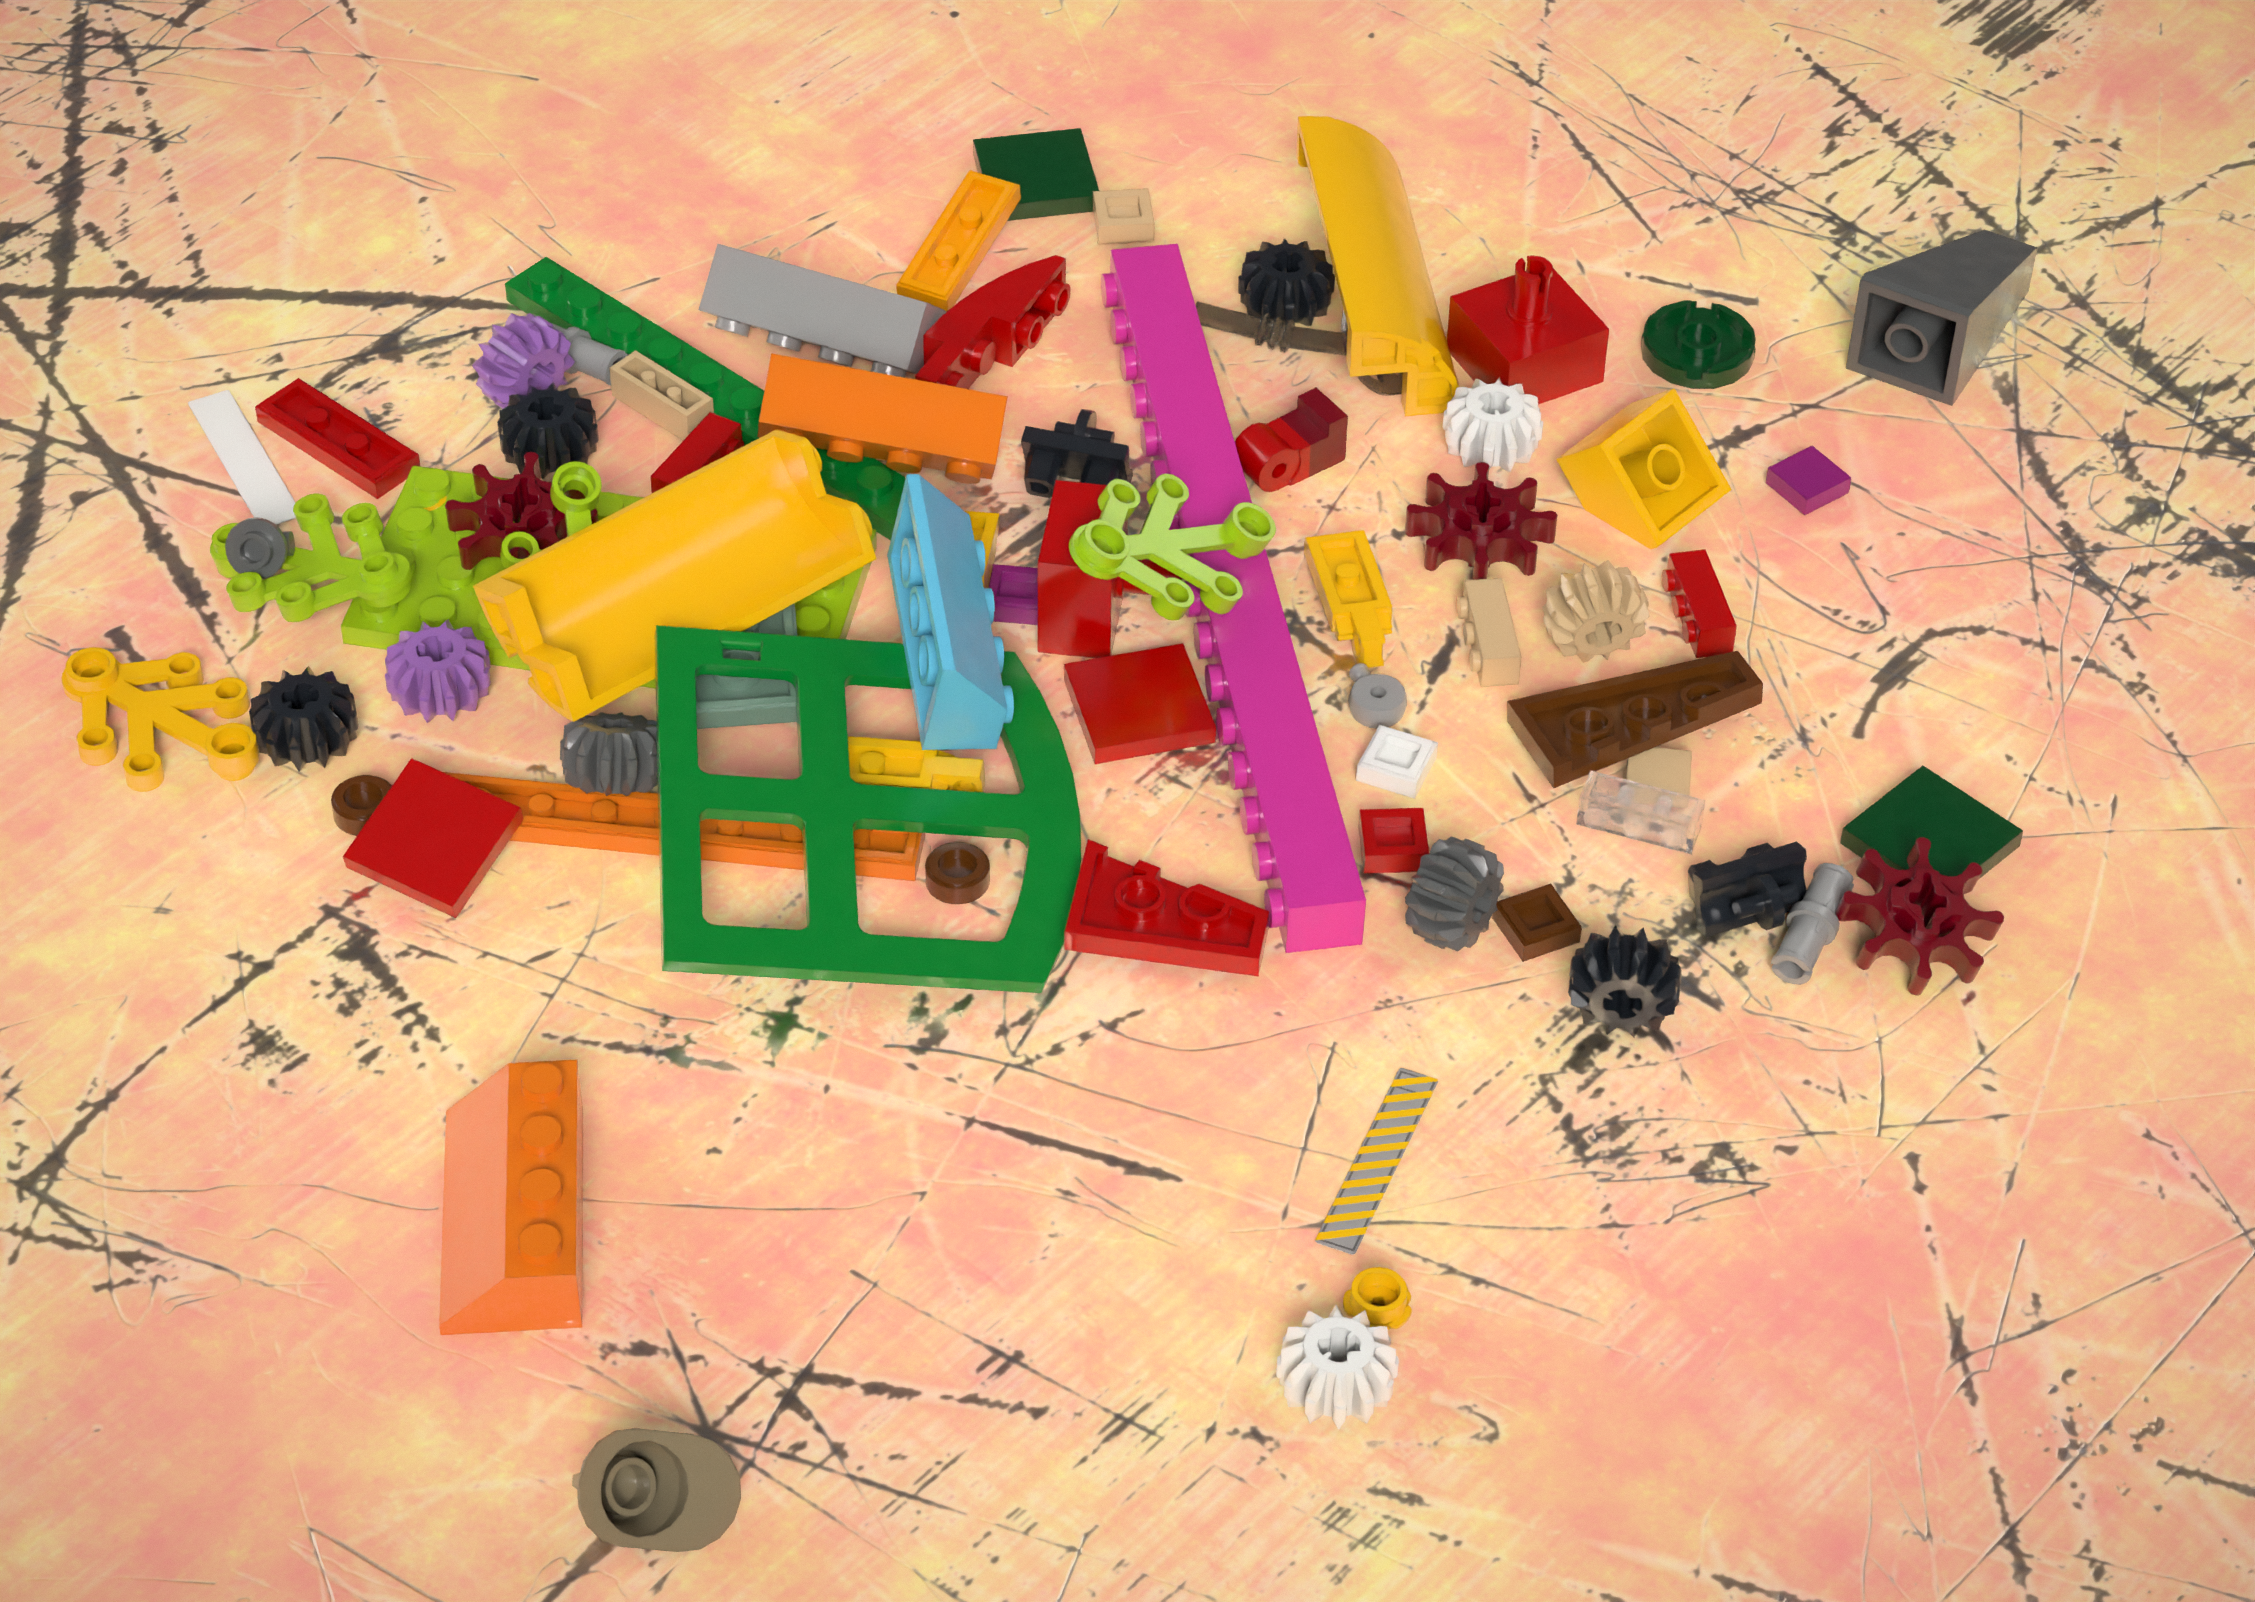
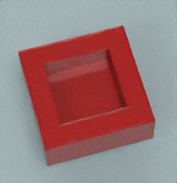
[1358,808,1429,874]

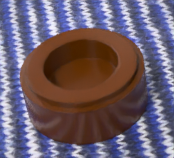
[331,775,392,836]
[925,842,990,904]

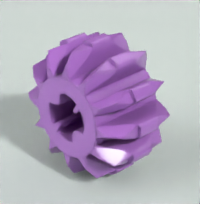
[472,313,575,409]
[385,619,491,723]

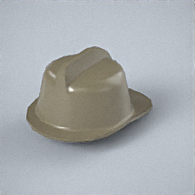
[572,1428,741,1552]

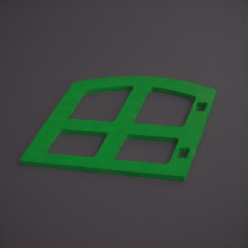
[654,625,1081,993]

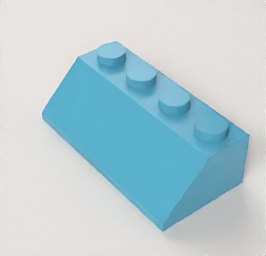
[887,474,1014,750]

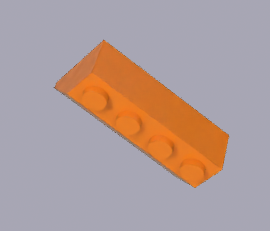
[758,353,1008,484]
[439,1060,583,1335]

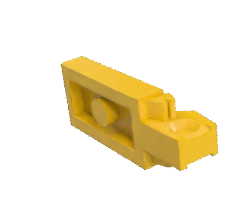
[1304,530,1392,668]
[848,736,985,792]

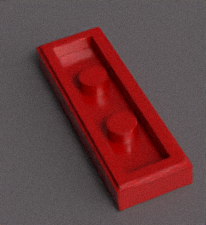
[255,378,420,499]

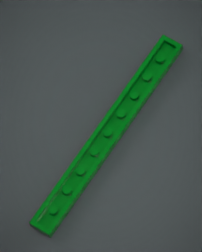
[505,257,906,541]

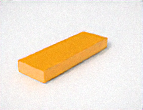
[896,170,1021,311]

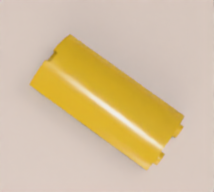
[1297,116,1459,416]
[473,429,877,722]

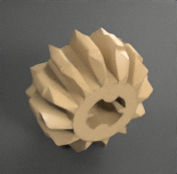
[1542,560,1650,663]

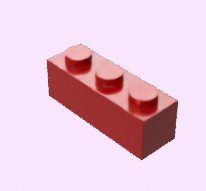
[650,412,744,493]
[1662,549,1737,658]

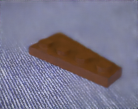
[1507,651,1763,789]

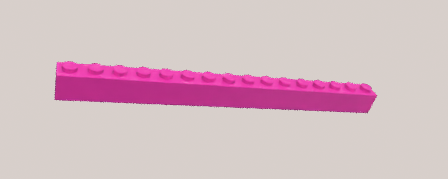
[1101,244,1366,953]

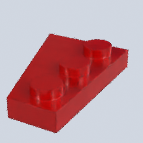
[1064,839,1269,977]

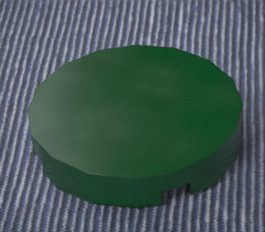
[1641,300,1756,389]

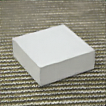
[1356,725,1438,799]

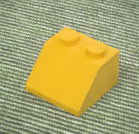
[1556,388,1732,549]

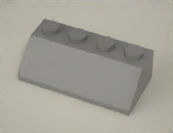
[698,244,947,378]

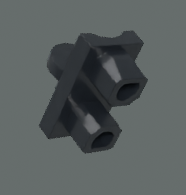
[1021,409,1133,498]
[1688,841,1807,937]

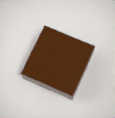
[1492,883,1582,962]

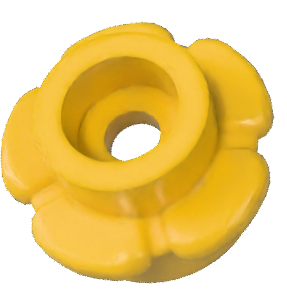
[1343,1267,1412,1330]

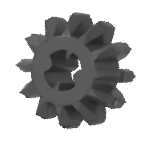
[560,712,658,796]
[1405,836,1504,952]

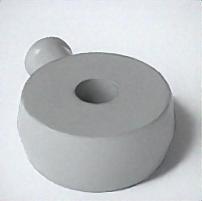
[1348,663,1407,729]

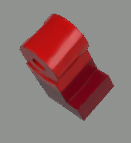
[1235,387,1348,492]

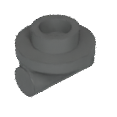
[225,517,295,579]

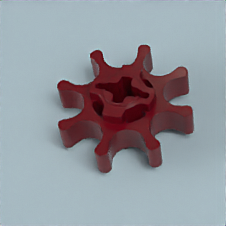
[445,452,599,570]
[1405,462,1558,580]
[1835,837,2004,996]

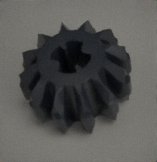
[1238,238,1335,330]
[497,382,599,480]
[249,666,359,772]
[1568,925,1682,1037]

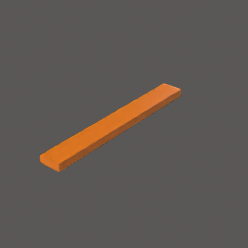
[444,772,925,881]

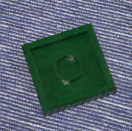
[973,128,1099,221]
[1840,765,2023,879]

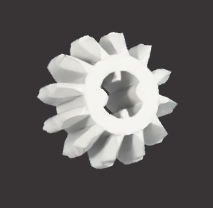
[1443,377,1543,472]
[1276,1304,1399,1430]

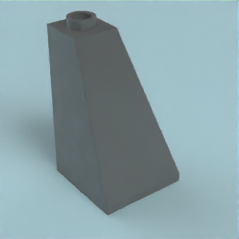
[1846,229,2037,406]

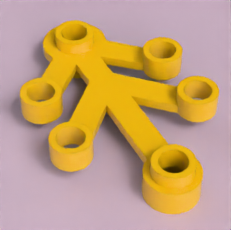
[61,647,259,792]

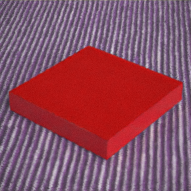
[1064,643,1216,764]
[343,758,524,918]

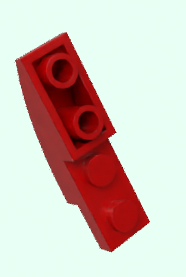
[915,255,1071,389]

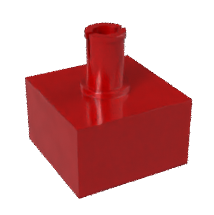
[1447,255,1609,405]
[1038,480,1182,658]

